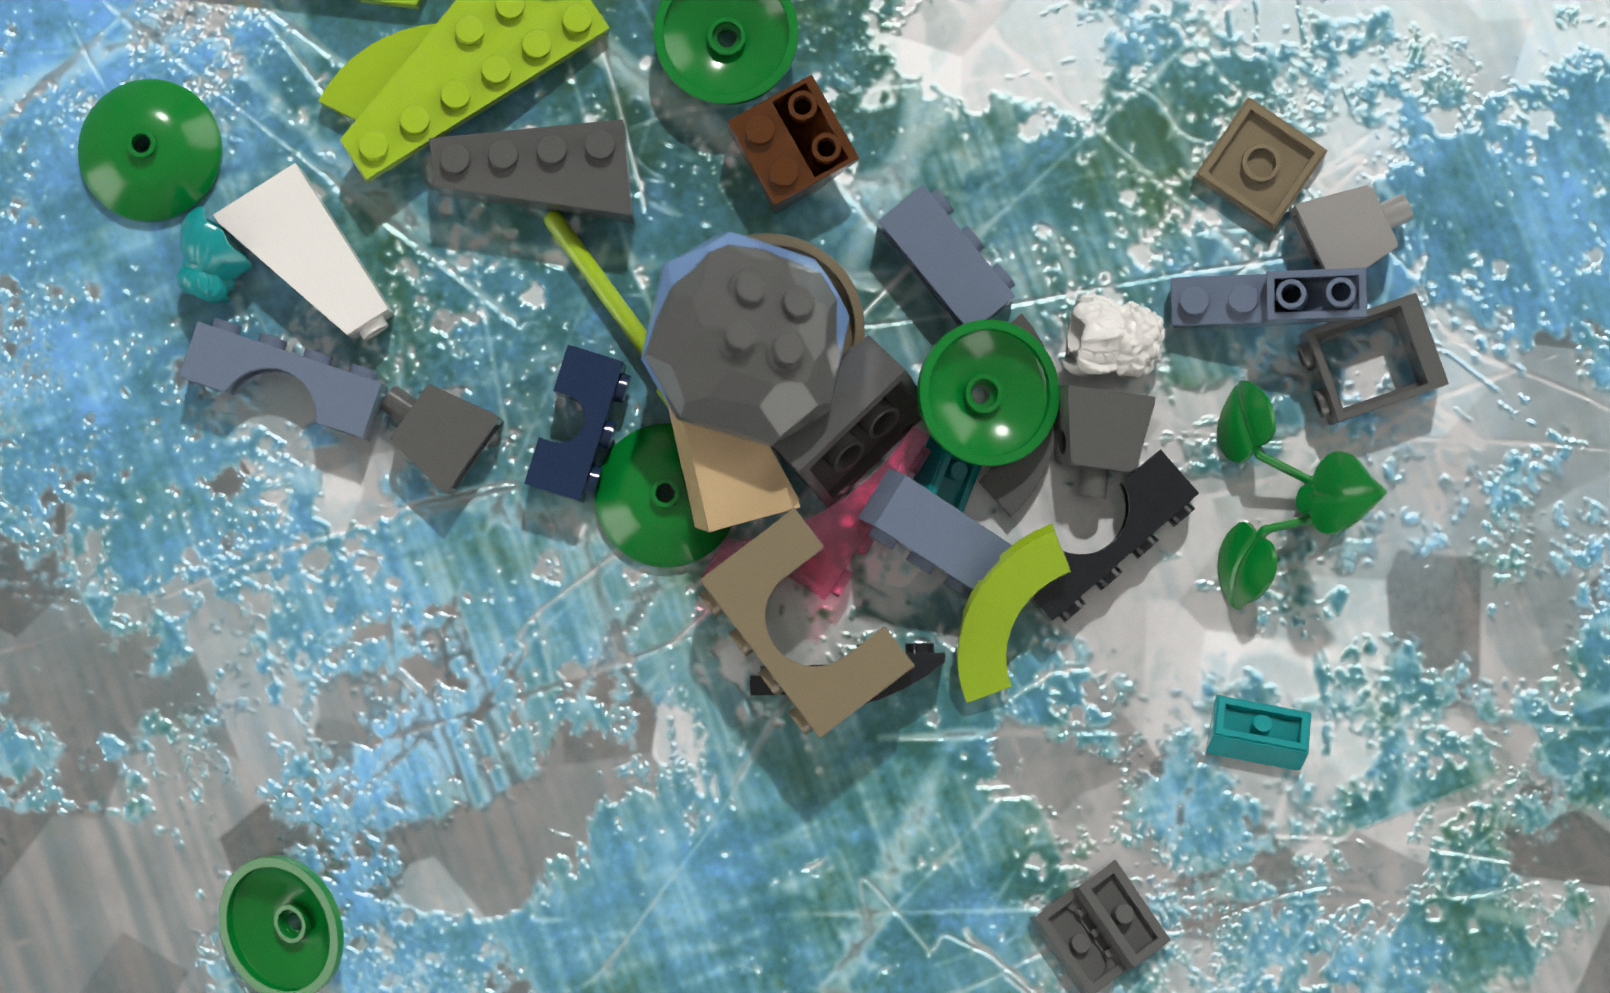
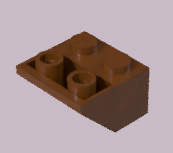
[727,74,859,214]

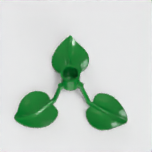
[1217,380,1387,610]

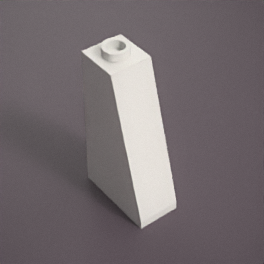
[213,163,395,341]

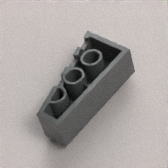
[429,119,635,224]

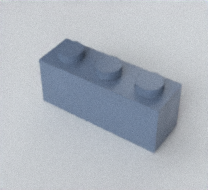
[877,184,1015,326]
[858,468,1012,599]

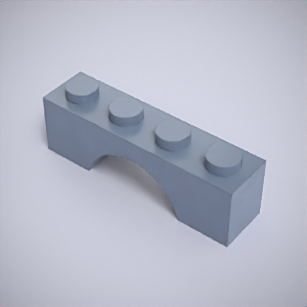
[179,318,388,441]

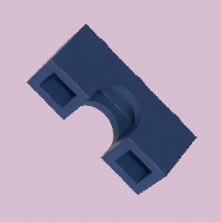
[524,345,631,503]

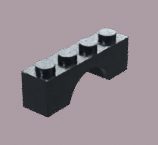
[1030,449,1199,622]

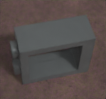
[1296,293,1449,426]

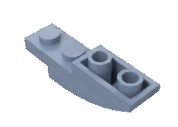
[1171,268,1367,328]

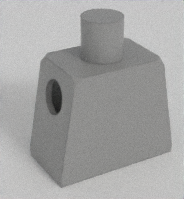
[1288,185,1414,270]

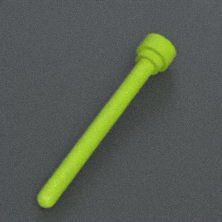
[544,210,668,408]

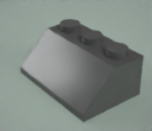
[771,335,922,508]

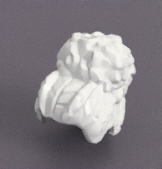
[1061,293,1165,379]

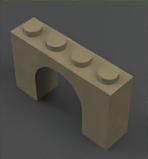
[699,508,915,738]

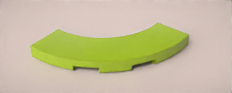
[318,24,436,121]
[956,523,1071,703]

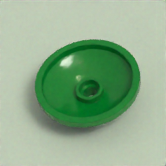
[654,0,799,105]
[78,79,223,222]
[917,319,1060,466]
[595,423,732,568]
[219,855,344,993]

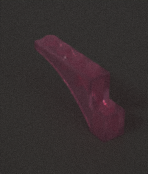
[700,425,932,601]

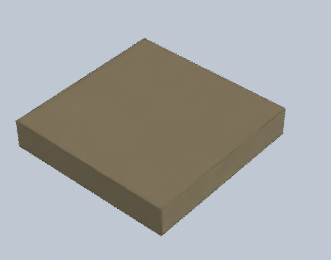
[1193,97,1328,231]

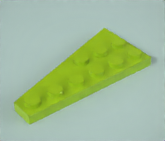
[340,0,610,184]

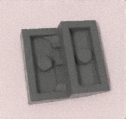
[1029,860,1171,993]

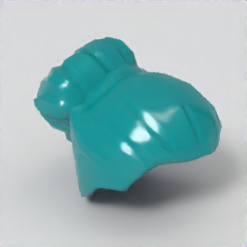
[176,206,253,304]

